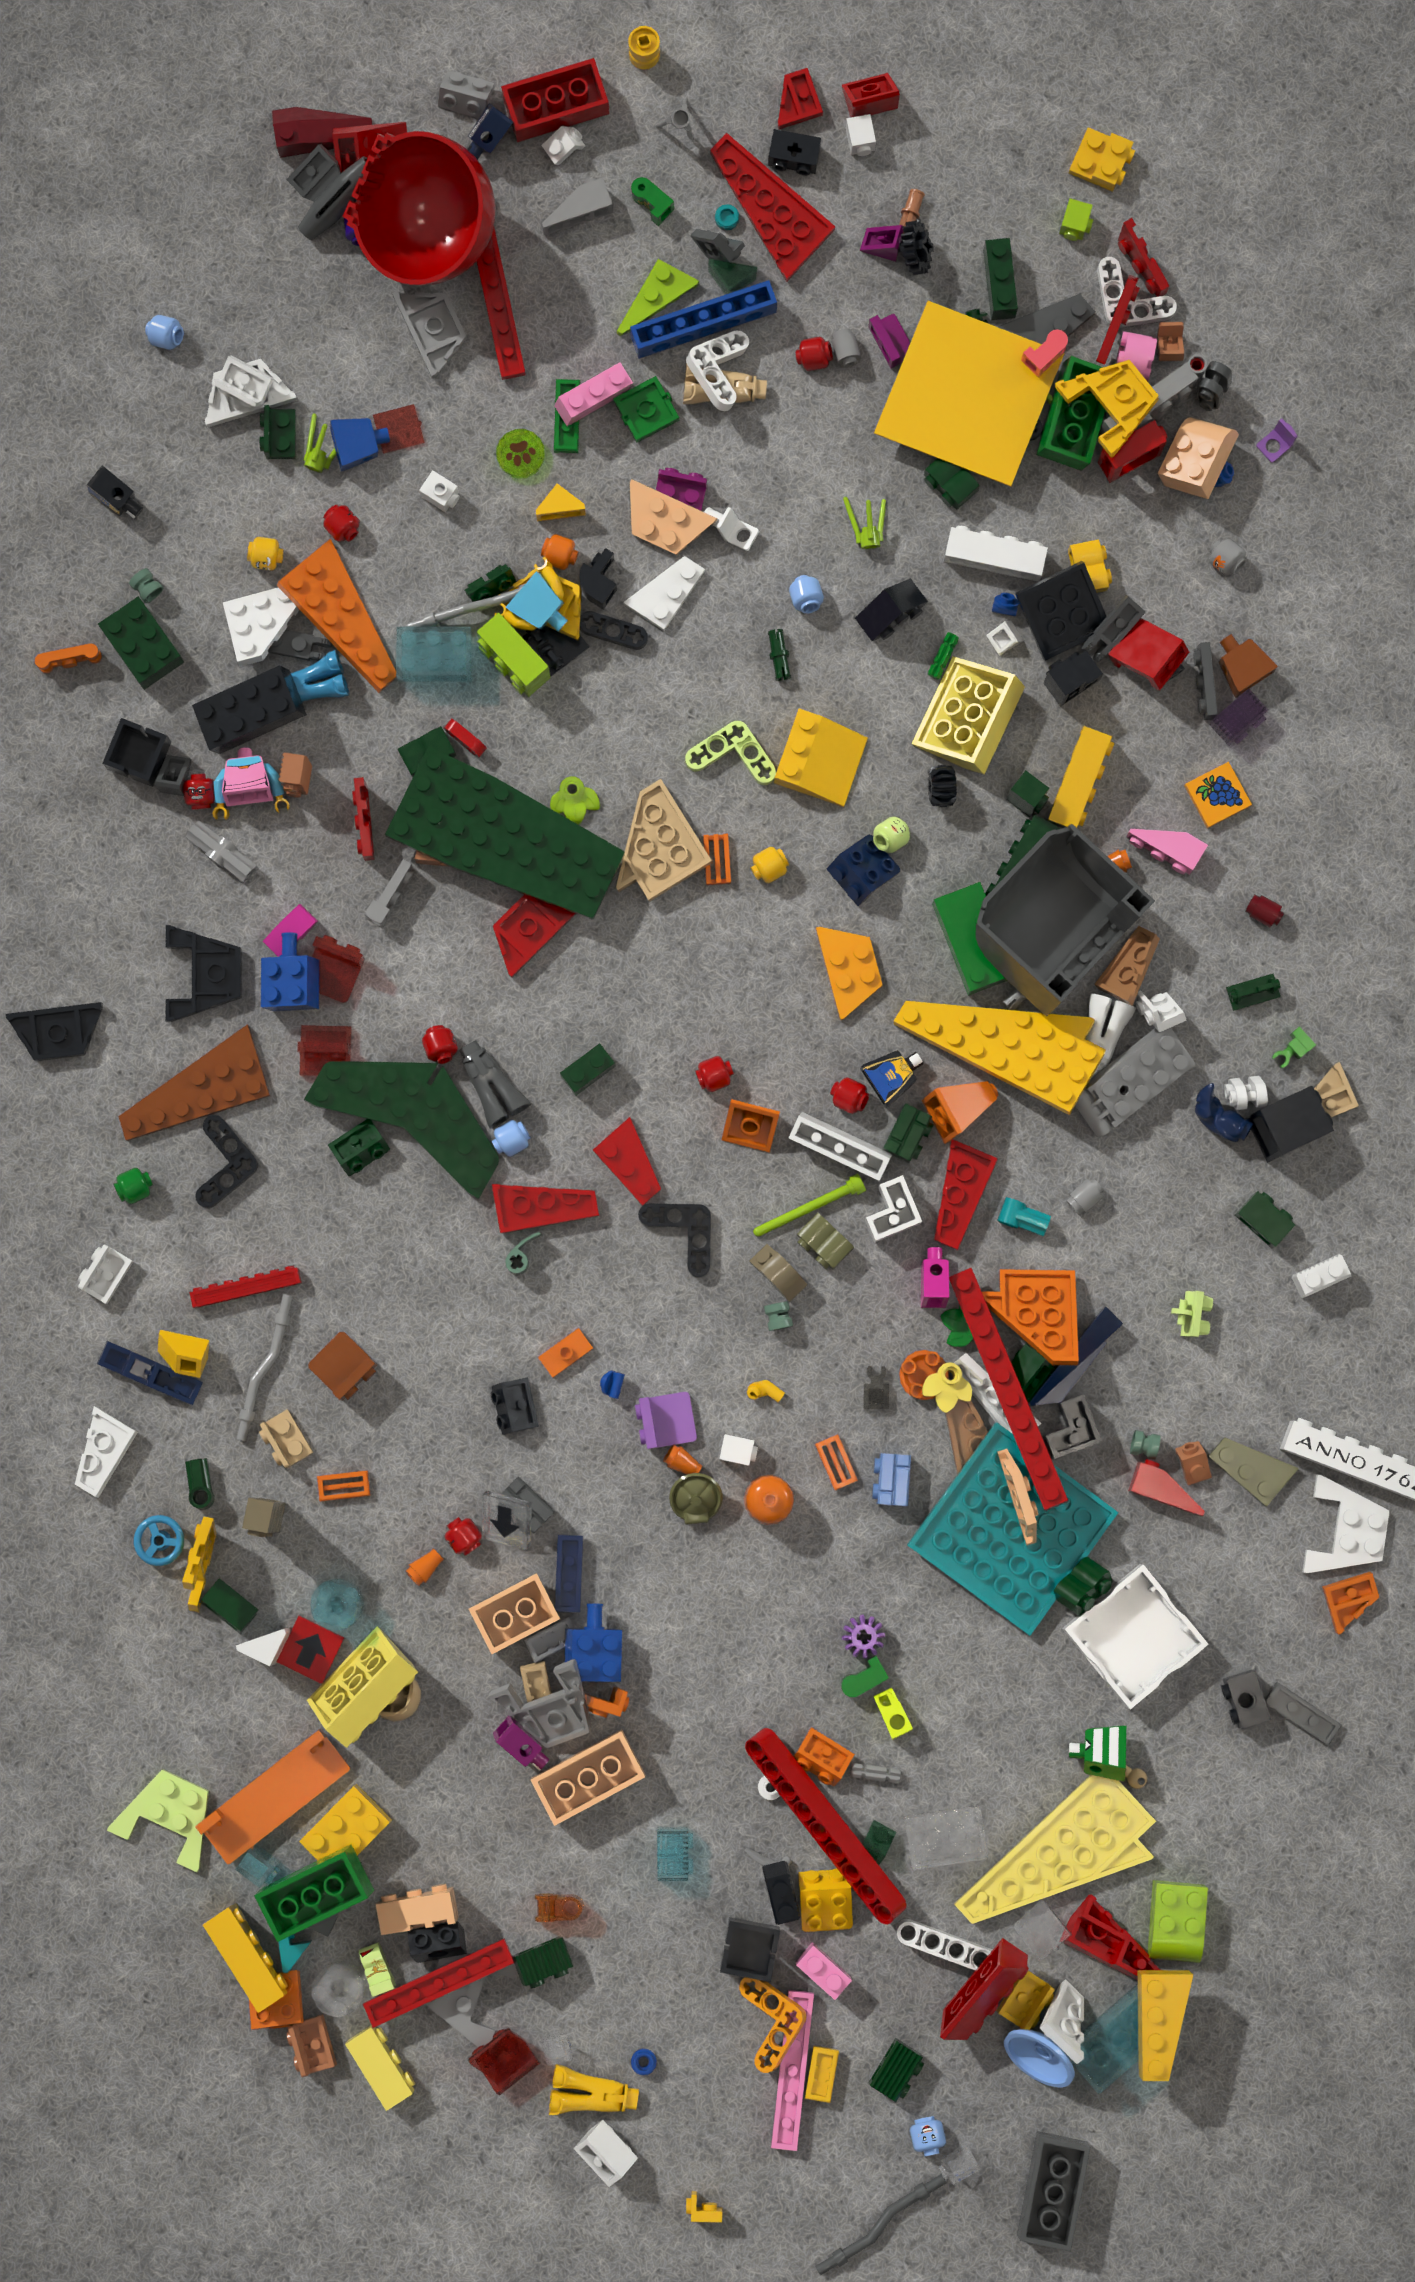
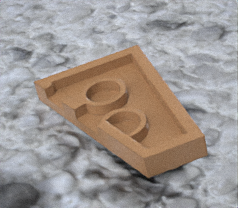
[1095,926,1160,1006]
[945,1399,988,1475]

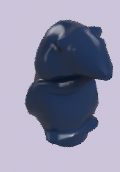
[1195,1083,1254,1142]

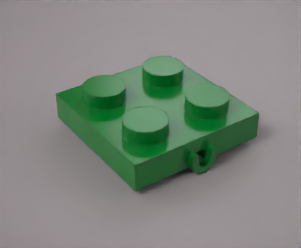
[613,376,680,443]

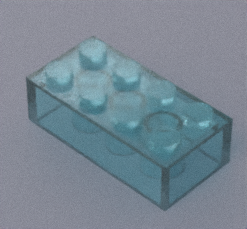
[1069,1983,1139,2095]

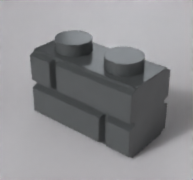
[497,1476,555,1534]

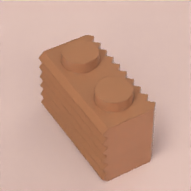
[278,753,312,798]

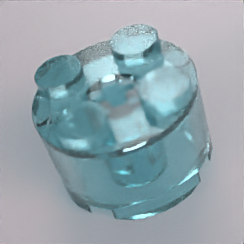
[310,1579,364,1631]

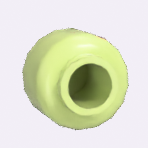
[873,817,910,853]

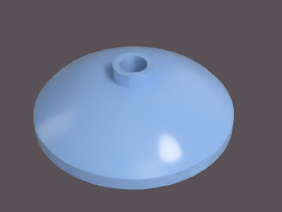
[1004,2029,1075,2088]

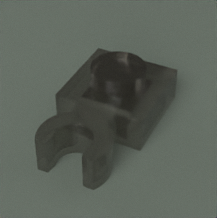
[863,1366,889,1409]

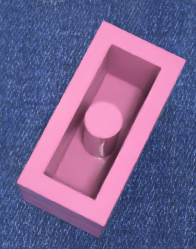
[795,1942,852,2000]

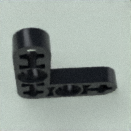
[195,1115,258,1208]
[638,1203,711,1278]

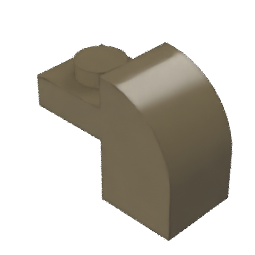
[749,1244,807,1302]

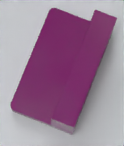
[868,314,910,369]

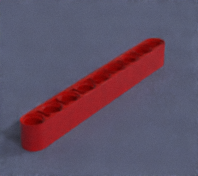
[745,1728,907,1925]

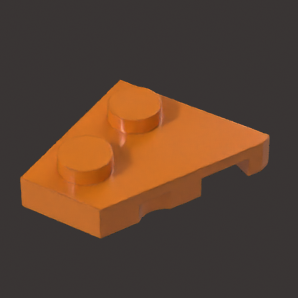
[1322,1572,1379,1634]

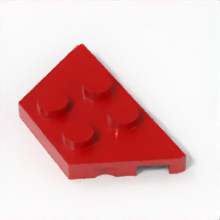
[493,895,577,978]

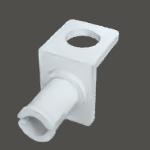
[704,507,759,551]

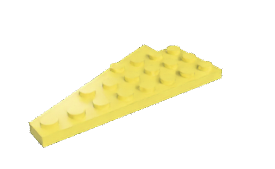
[954,1775,1156,1924]

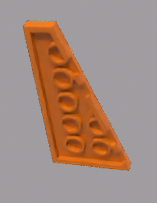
[277,538,398,693]

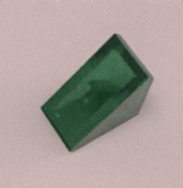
[708,259,757,295]

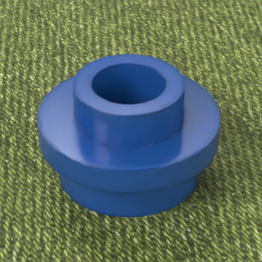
[631,2049,657,2075]

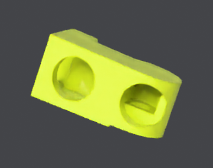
[873,1687,913,1740]

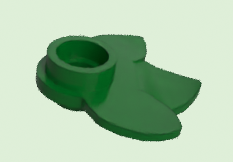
[940,1305,973,1347]

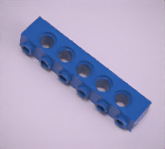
[630,280,777,359]

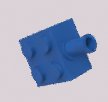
[261,932,319,1011]
[565,1603,622,1682]

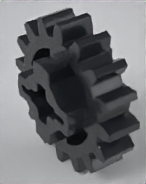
[900,220,934,275]

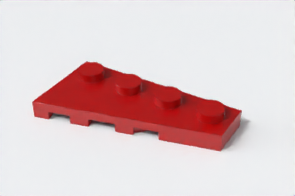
[492,1184,599,1234]

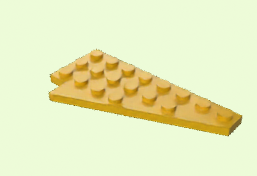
[894,1001,1106,1115]

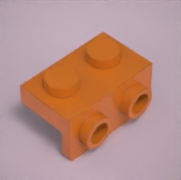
[585,1686,629,1718]

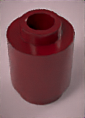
[1245,894,1284,928]

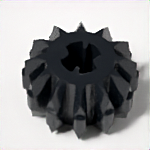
[928,765,957,807]

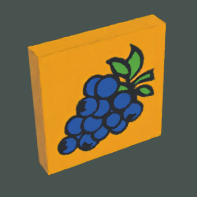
[1184,762,1252,829]

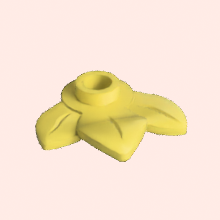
[922,1362,972,1413]

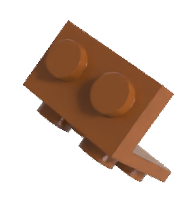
[308,1332,378,1401]

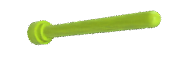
[753,1173,866,1237]

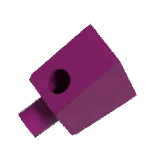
[493,1715,549,1771]

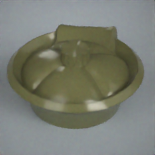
[669,1473,723,1525]

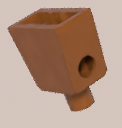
[1219,634,1278,698]

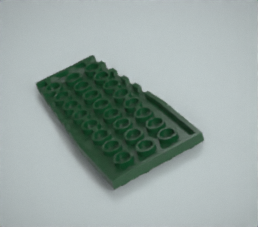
[385,746,625,920]

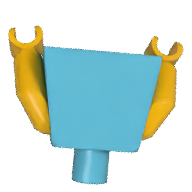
[495,557,568,631]

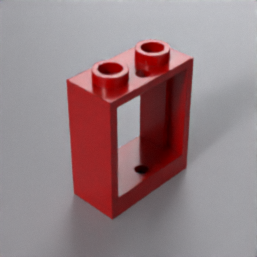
[1098,420,1167,483]

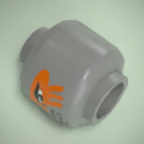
[1209,539,1247,576]

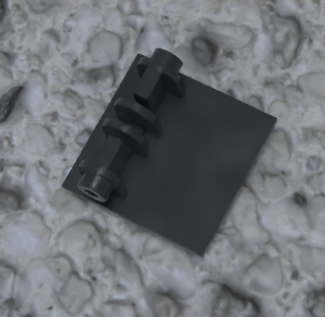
[522,626,589,677]

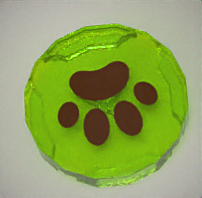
[496,429,545,478]

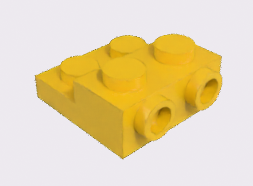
[1068,127,1136,192]

